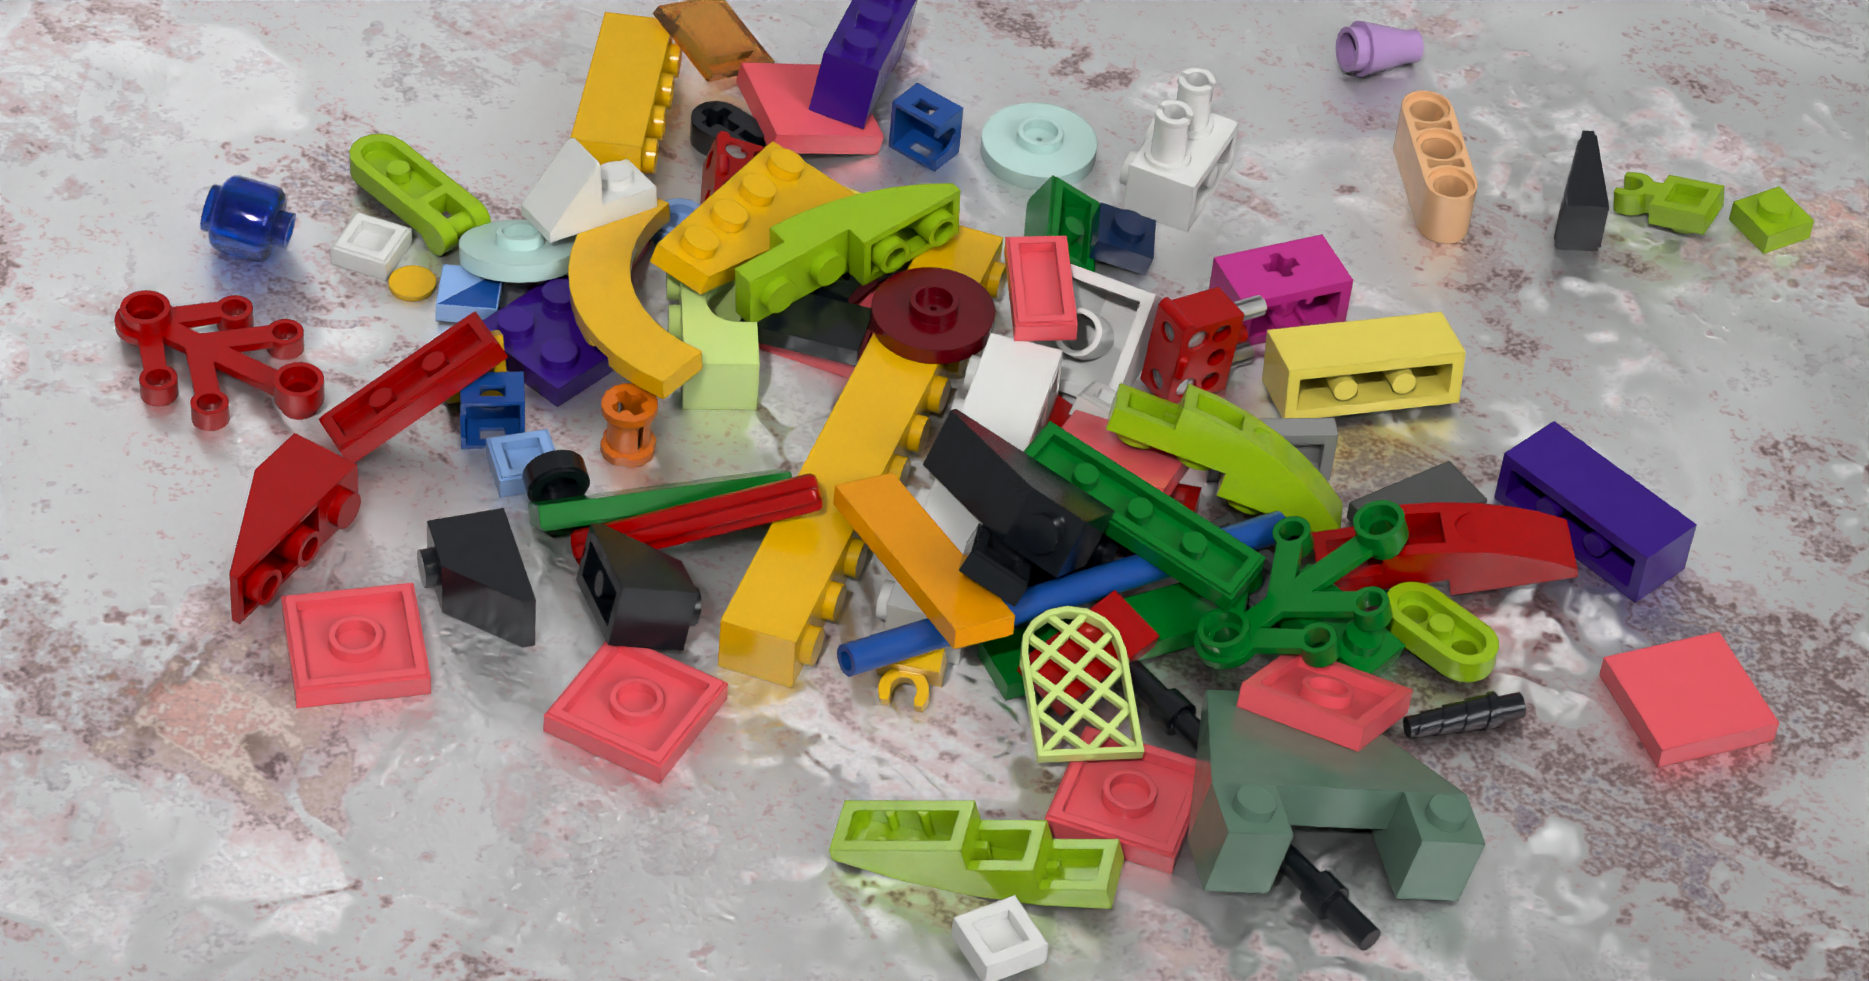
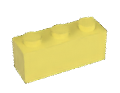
[1262,312,1466,418]

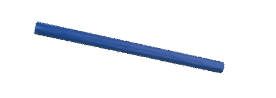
[837,511,1288,677]

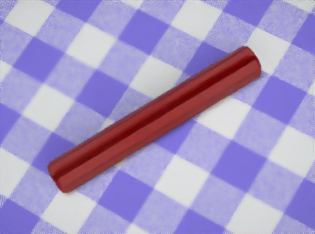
[571,473,823,566]

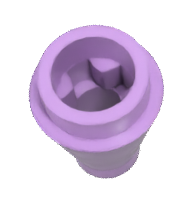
[1336,20,1424,77]

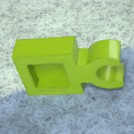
[1613,172,1724,235]

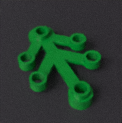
[1194,500,1409,669]

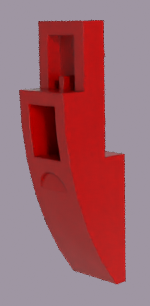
[1312,502,1578,595]

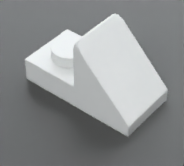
[521,138,657,243]

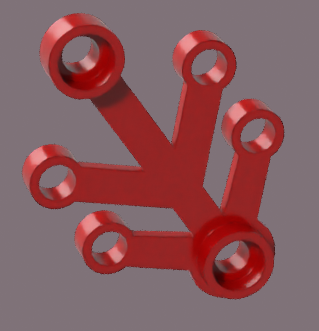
[114,290,325,431]

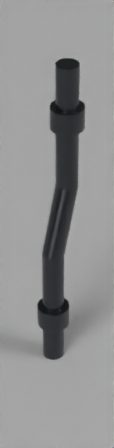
[1120,660,1381,951]

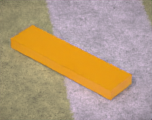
[833,472,1015,649]

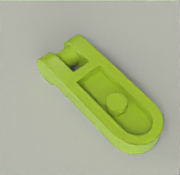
[349,133,491,256]

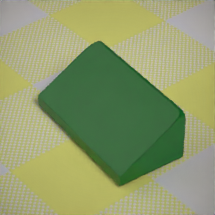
[1024,175,1100,272]

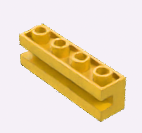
[570,12,682,175]

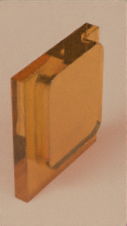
[652,0,775,82]

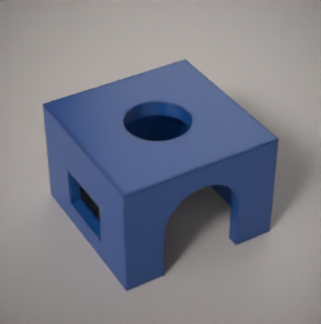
[888,83,964,172]
[460,372,525,449]

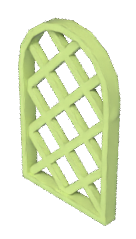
[1019,606,1144,763]

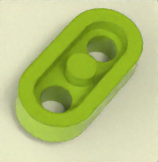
[1385,582,1499,682]

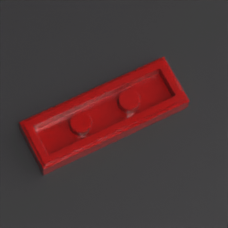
[318,311,508,463]

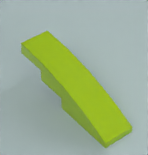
[829,800,1124,909]

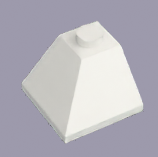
[1012,264,1163,397]

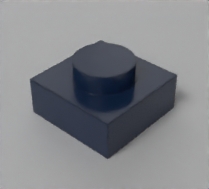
[1089,202,1156,276]

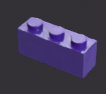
[809,0,918,129]
[1494,421,1697,603]

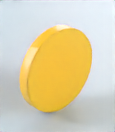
[388,265,436,302]

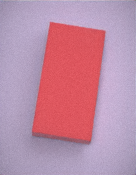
[1004,236,1078,341]

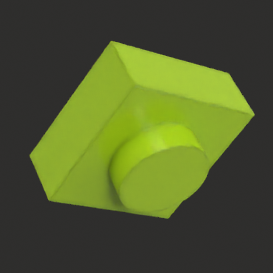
[1729,186,1814,254]

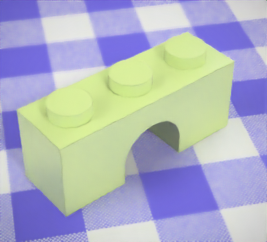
[666,273,760,410]

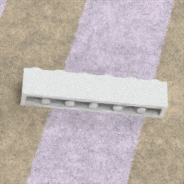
[876,333,1063,666]

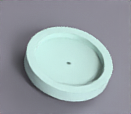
[980,102,1097,190]
[459,220,577,283]

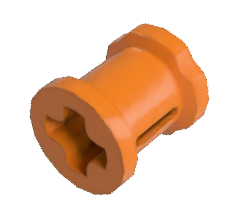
[600,383,658,468]

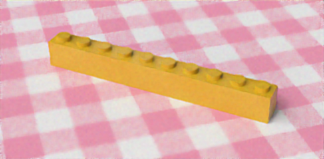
[718,225,1007,688]

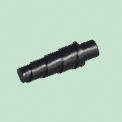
[1403,691,1526,739]

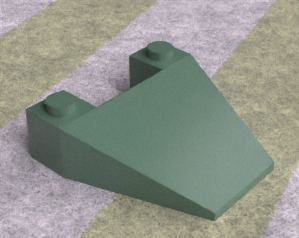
[1187,689,1486,901]

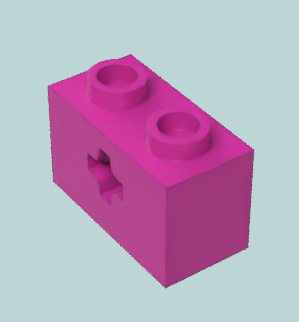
[1209,234,1353,346]

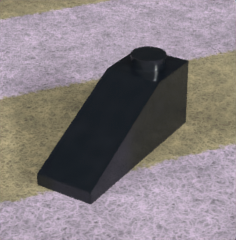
[923,409,1115,578]

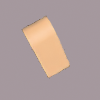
[1393,90,1477,244]

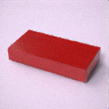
[1017,590,1160,717]

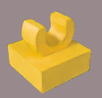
[876,648,947,713]

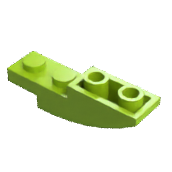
[735,183,961,322]
[1106,383,1343,532]

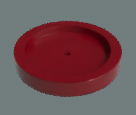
[870,267,995,364]

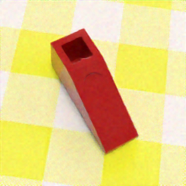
[229,433,361,624]

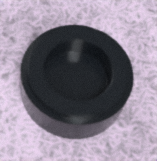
[522,450,590,502]

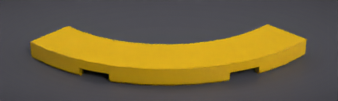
[568,198,703,400]

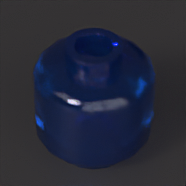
[200,175,296,262]

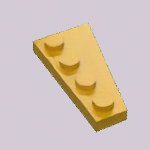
[650,141,856,295]

